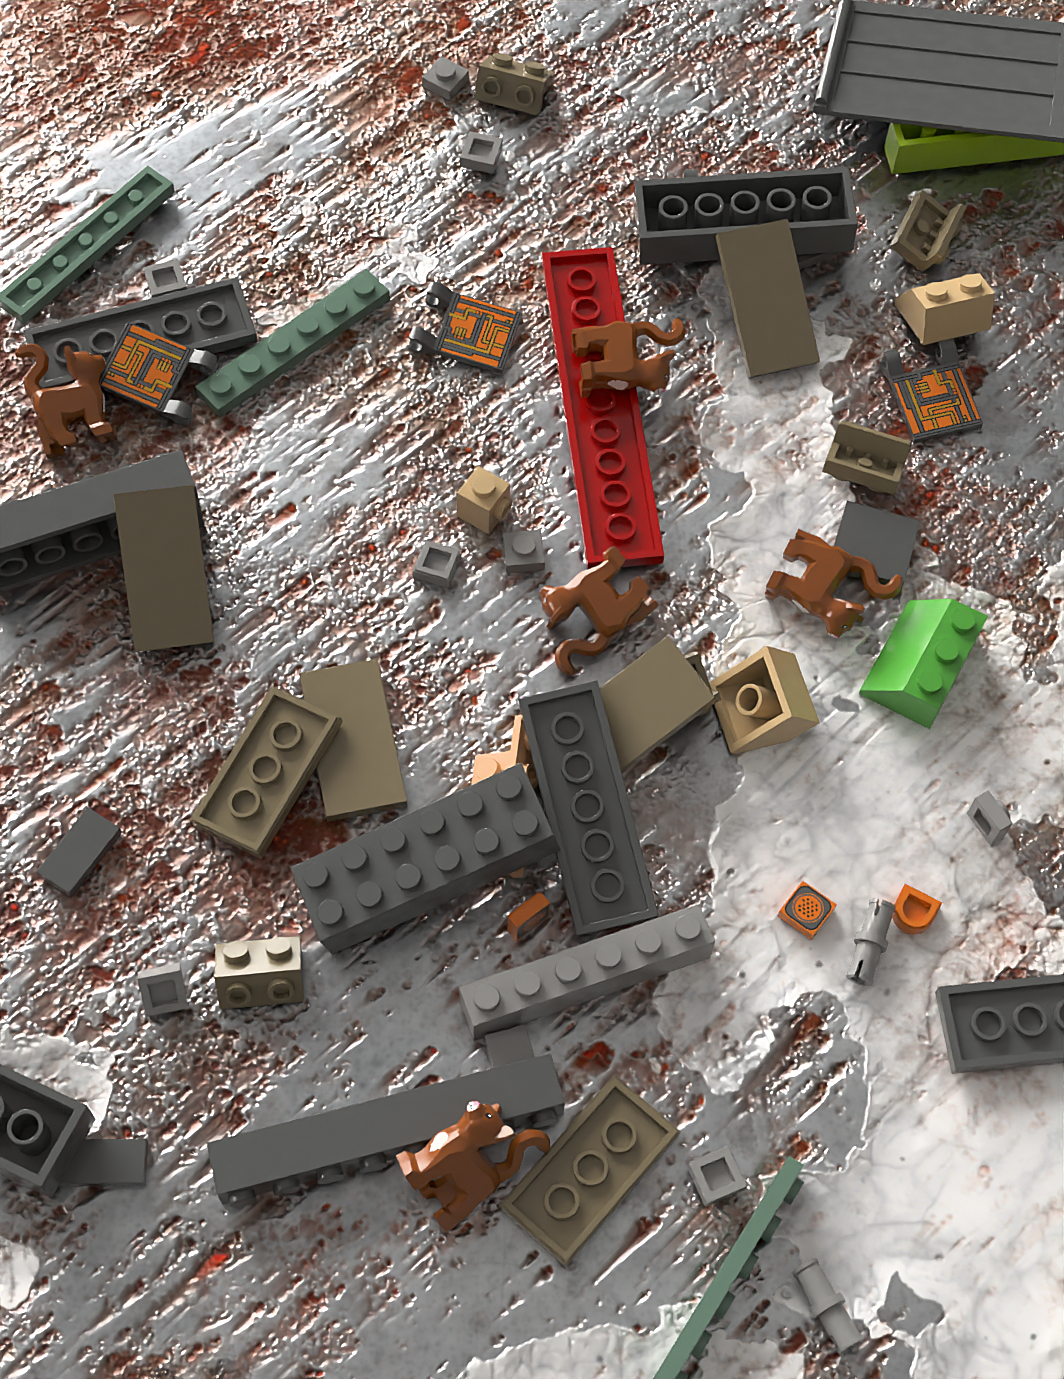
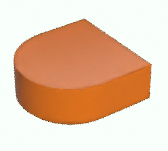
[892,884,942,935]

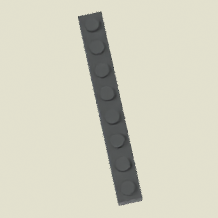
[206,1053,565,1207]

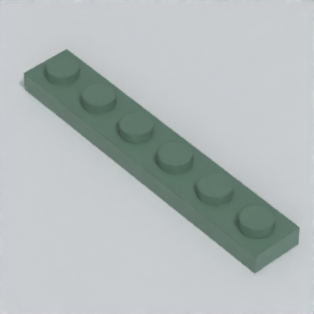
[0,165,175,324]
[195,269,390,418]
[653,1156,804,1379]

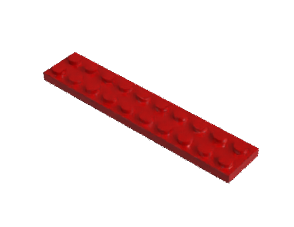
[541,247,664,570]

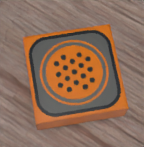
[778,881,837,940]
[507,892,550,942]

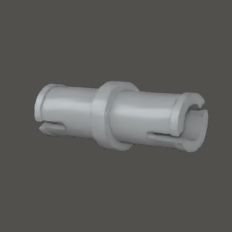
[846,898,896,986]
[792,1258,865,1355]

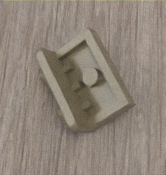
[474,53,554,115]
[890,190,966,272]
[822,420,911,495]
[214,936,304,1009]

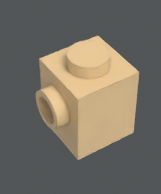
[457,466,512,534]

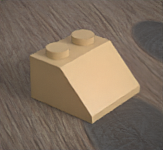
[894,273,995,345]
[709,646,820,754]

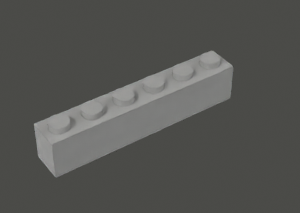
[459,904,715,1041]

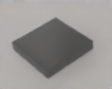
[834,501,921,590]

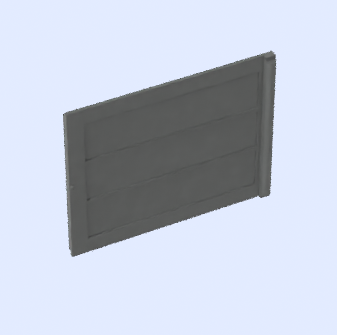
[813,0,1064,143]

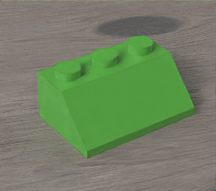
[859,599,988,729]

